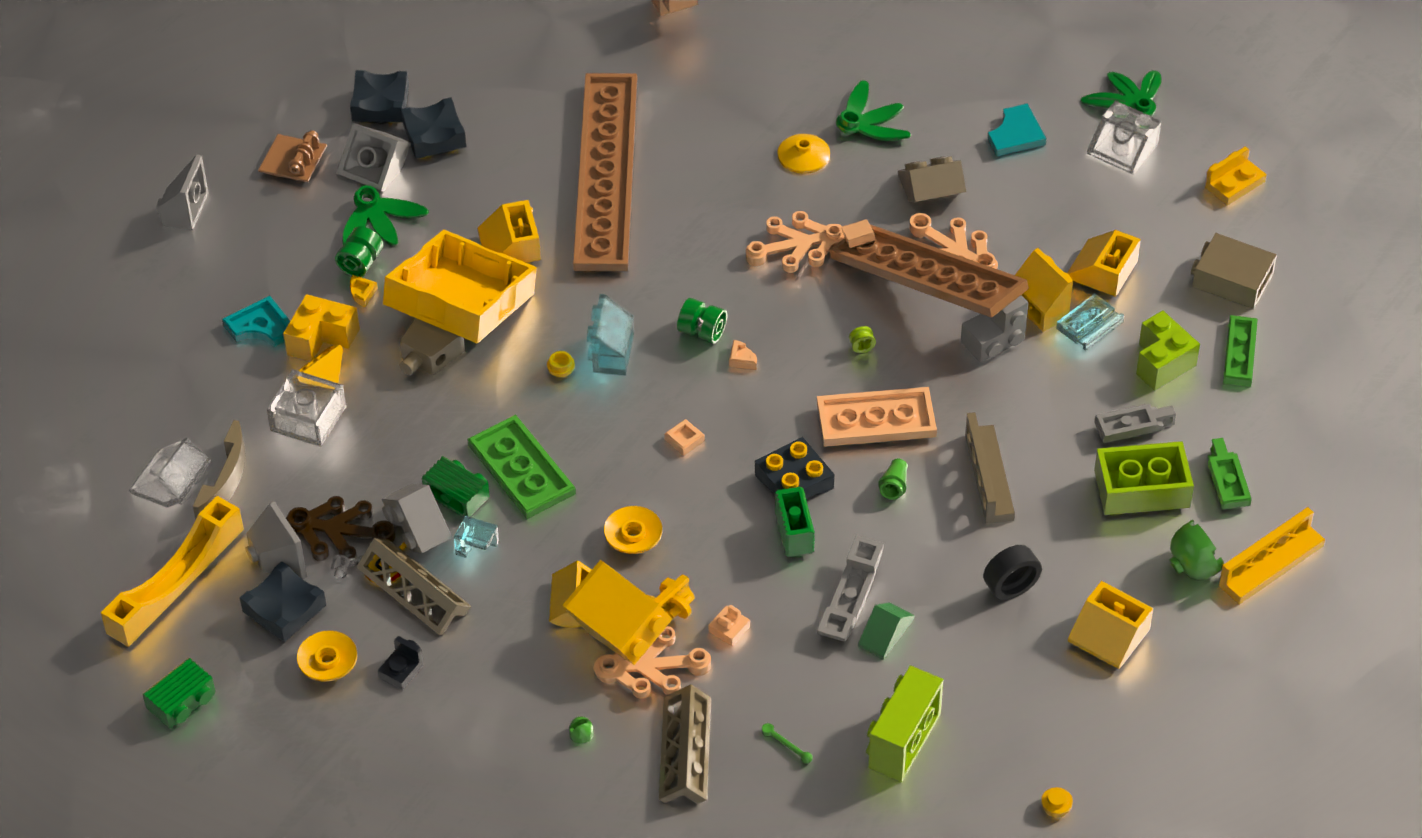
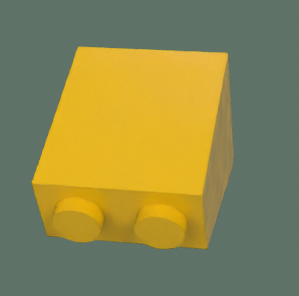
[562,560,672,665]

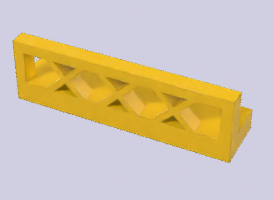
[1219,507,1325,605]

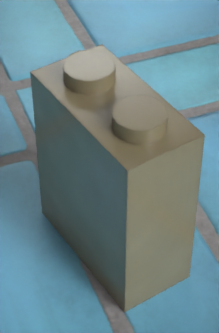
[1191,233,1277,309]

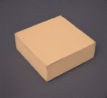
[841,219,875,248]
[664,419,705,456]

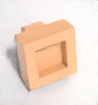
[708,605,750,646]

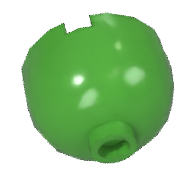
[1169,520,1224,580]

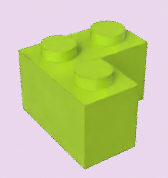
[1136,310,1200,391]

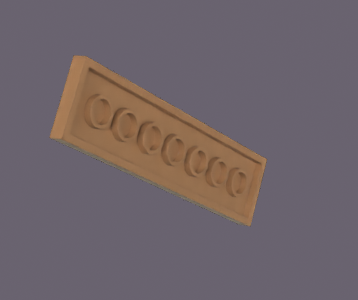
[829,224,1028,318]

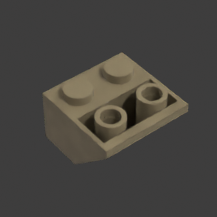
[897,156,966,202]

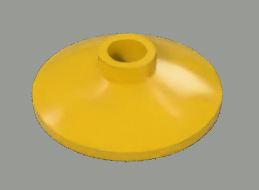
[777,134,830,174]
[604,506,662,554]
[297,631,357,682]

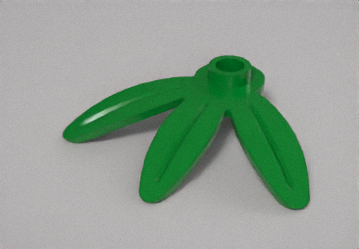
[1081,70,1161,121]
[836,80,911,141]
[342,185,429,245]

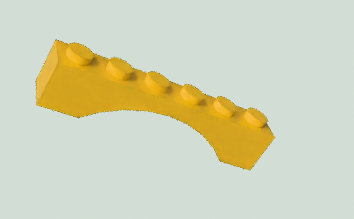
[100,496,244,647]

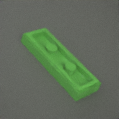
[1223,315,1258,387]

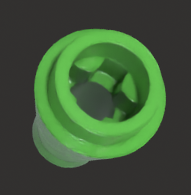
[878,458,908,500]

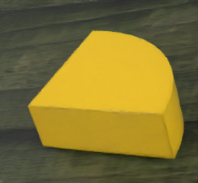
[350,275,378,307]

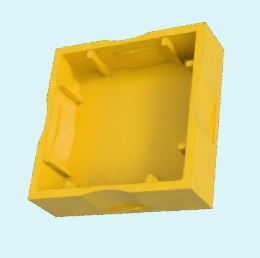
[383,229,537,343]

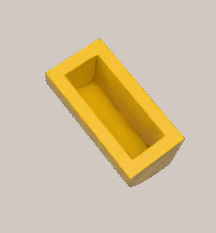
[549,560,592,628]

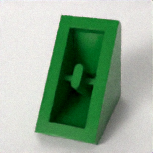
[858,602,915,660]

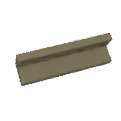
[965,412,1015,524]
[356,538,471,635]
[659,684,711,804]

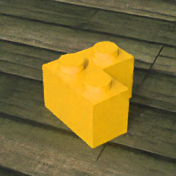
[283,294,360,361]

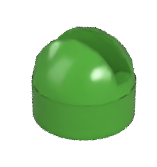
[569,716,594,744]

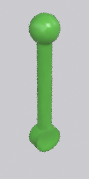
[762,723,813,764]

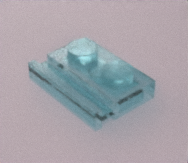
[1056,294,1124,351]

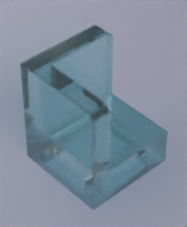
[454,516,499,558]

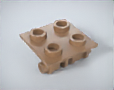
[258,130,327,182]

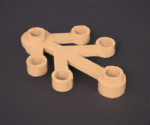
[746,211,844,273]
[909,213,998,269]
[594,626,711,699]

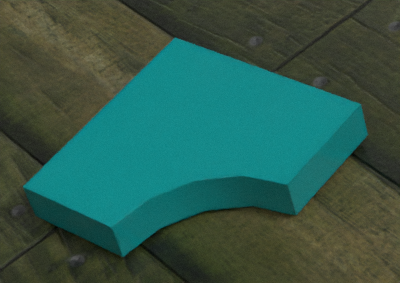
[987,103,1046,156]
[222,296,290,347]

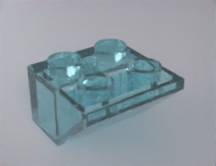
[587,294,635,376]

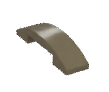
[192,420,245,520]

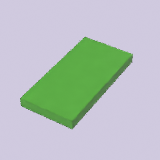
[467,415,576,519]

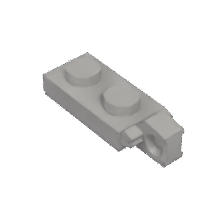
[1094,404,1176,444]

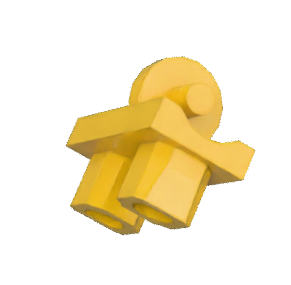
[648,574,695,619]

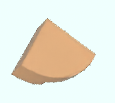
[729,340,757,370]

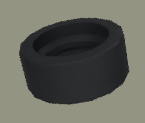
[983,545,1042,600]

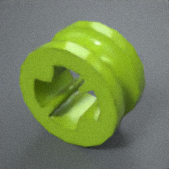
[849,326,876,353]

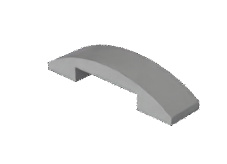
[817,535,884,642]

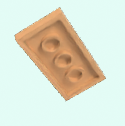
[817,387,937,447]

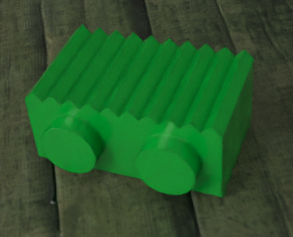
[422,456,490,519]
[775,487,815,557]
[142,658,216,729]

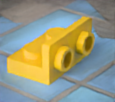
[1205,146,1267,206]

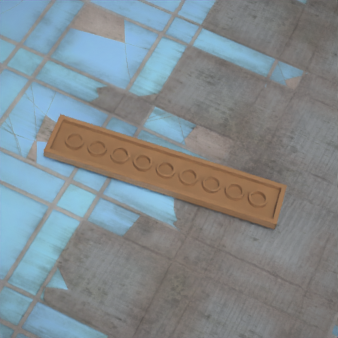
[573,73,637,271]

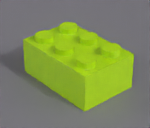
[1094,441,1194,515]
[866,665,944,782]

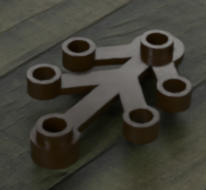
[286,496,396,565]

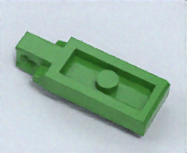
[1207,438,1252,510]

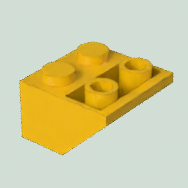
[477,200,541,263]
[1067,230,1141,297]
[1015,248,1073,332]
[1068,581,1153,669]

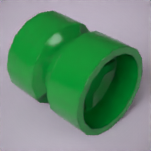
[335,226,384,277]
[677,298,727,344]

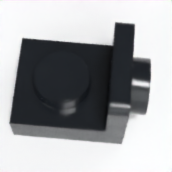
[377,636,424,690]

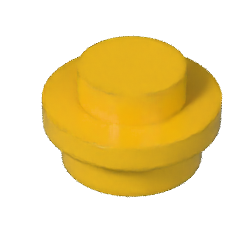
[547,351,575,377]
[1041,787,1073,818]

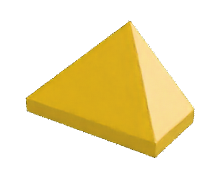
[288,345,343,387]

